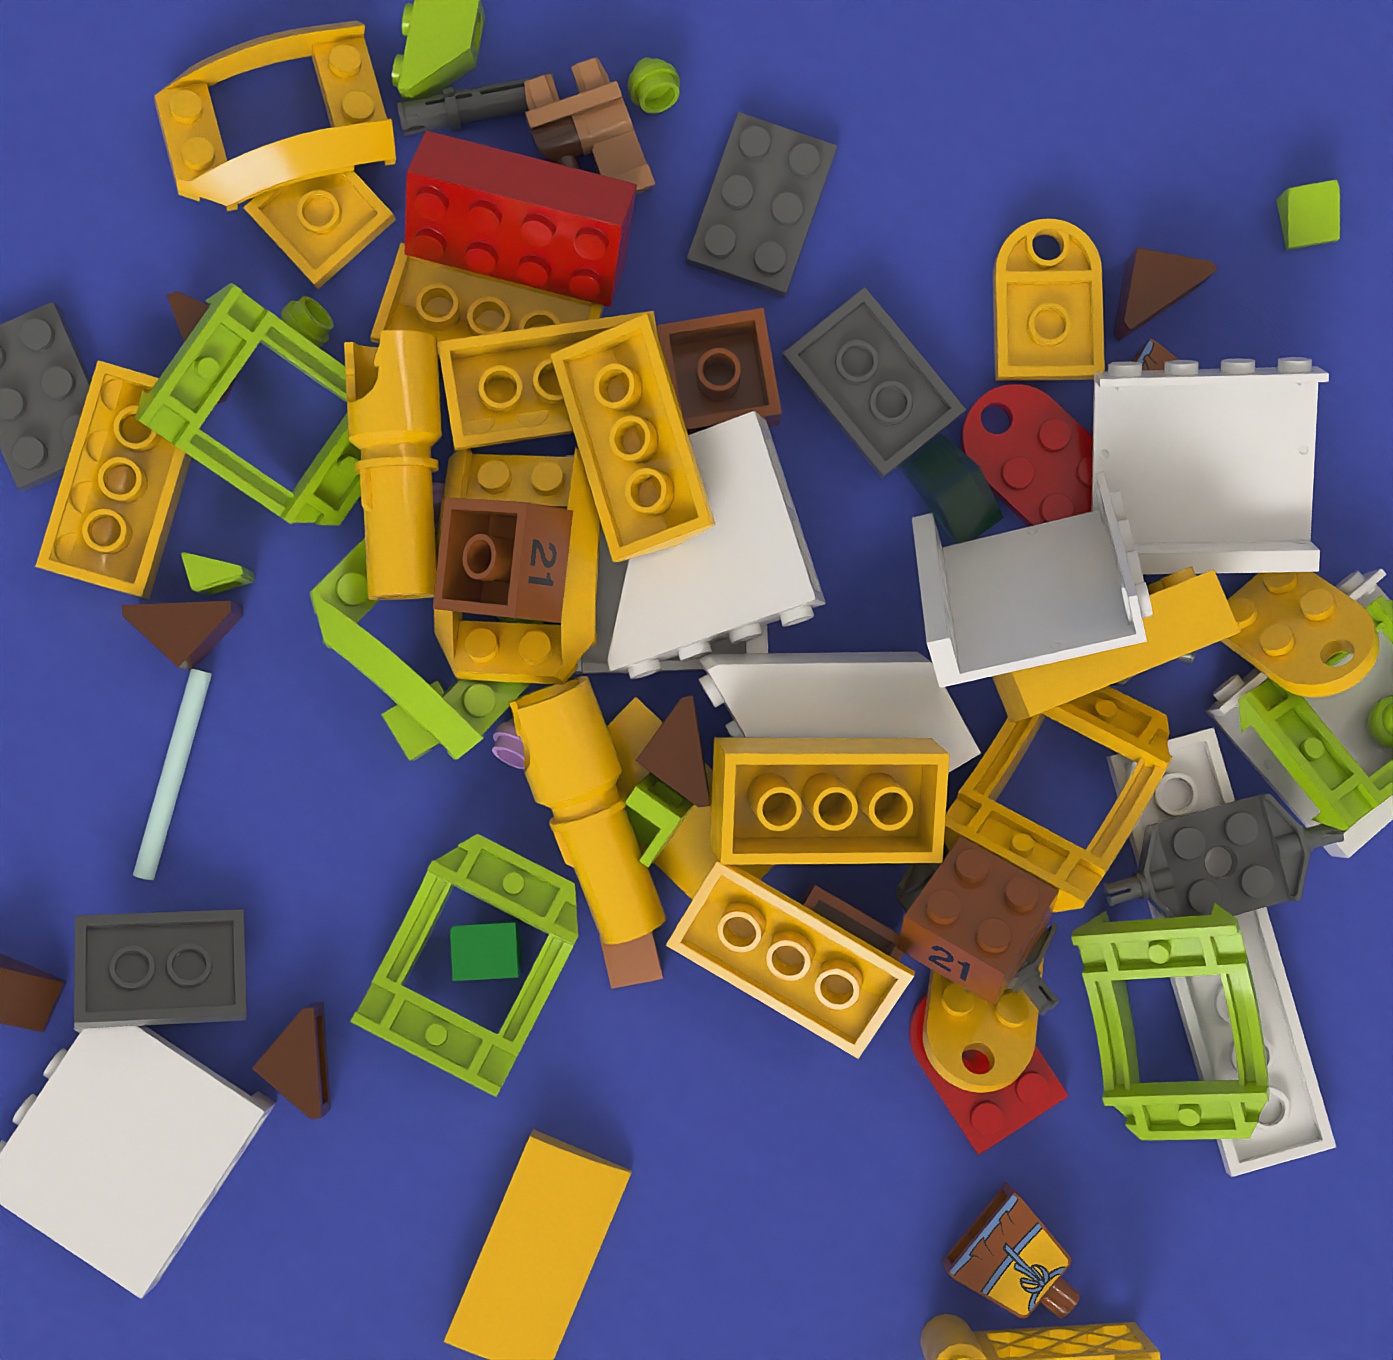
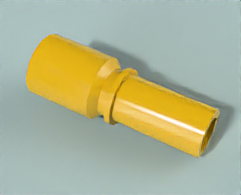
[344,330,442,600]
[509,676,666,945]

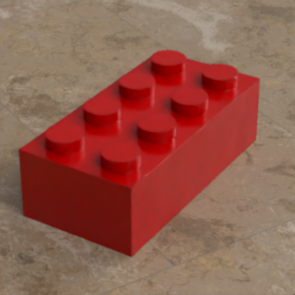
[404,130,637,307]

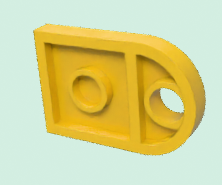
[993,218,1105,381]
[1220,572,1379,697]
[923,957,1044,1093]

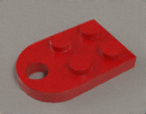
[960,384,1093,527]
[908,990,1068,1155]

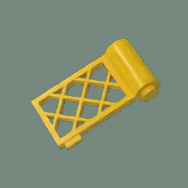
[920,1314,1161,1360]

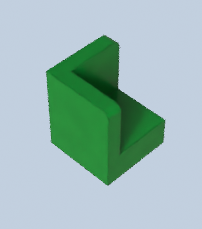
[450,919,523,981]

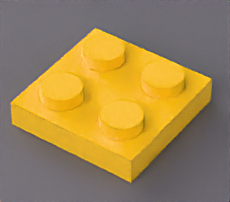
[243,171,396,289]

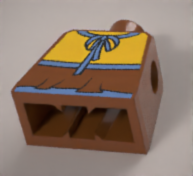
[941,1182,1080,1319]

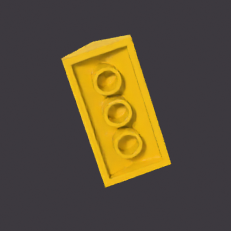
[370,242,604,359]
[550,313,716,562]
[666,858,915,1059]

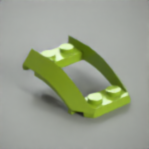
[135,283,361,526]
[309,535,544,760]
[1238,595,1393,831]
[350,834,579,1097]
[1071,903,1270,1140]

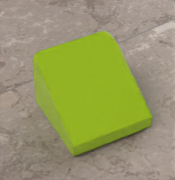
[1276,180,1340,250]
[181,552,255,597]

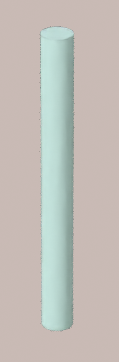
[133,668,212,880]

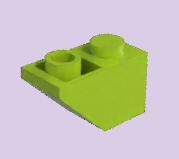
[392,0,485,101]

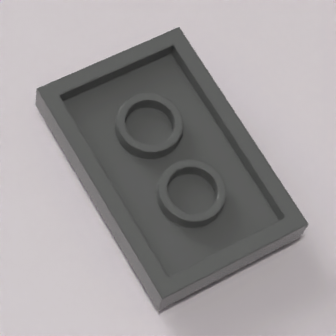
[686,112,838,298]
[782,287,966,479]
[0,302,92,492]
[74,909,247,1029]

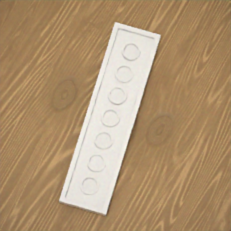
[1106,728,1336,1177]

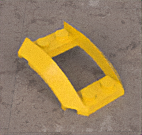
[154,20,396,211]
[434,447,602,685]
[944,686,1173,913]

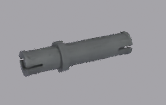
[397,72,556,137]

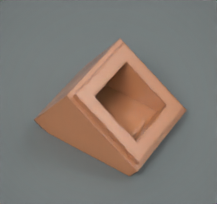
[599,931,664,989]

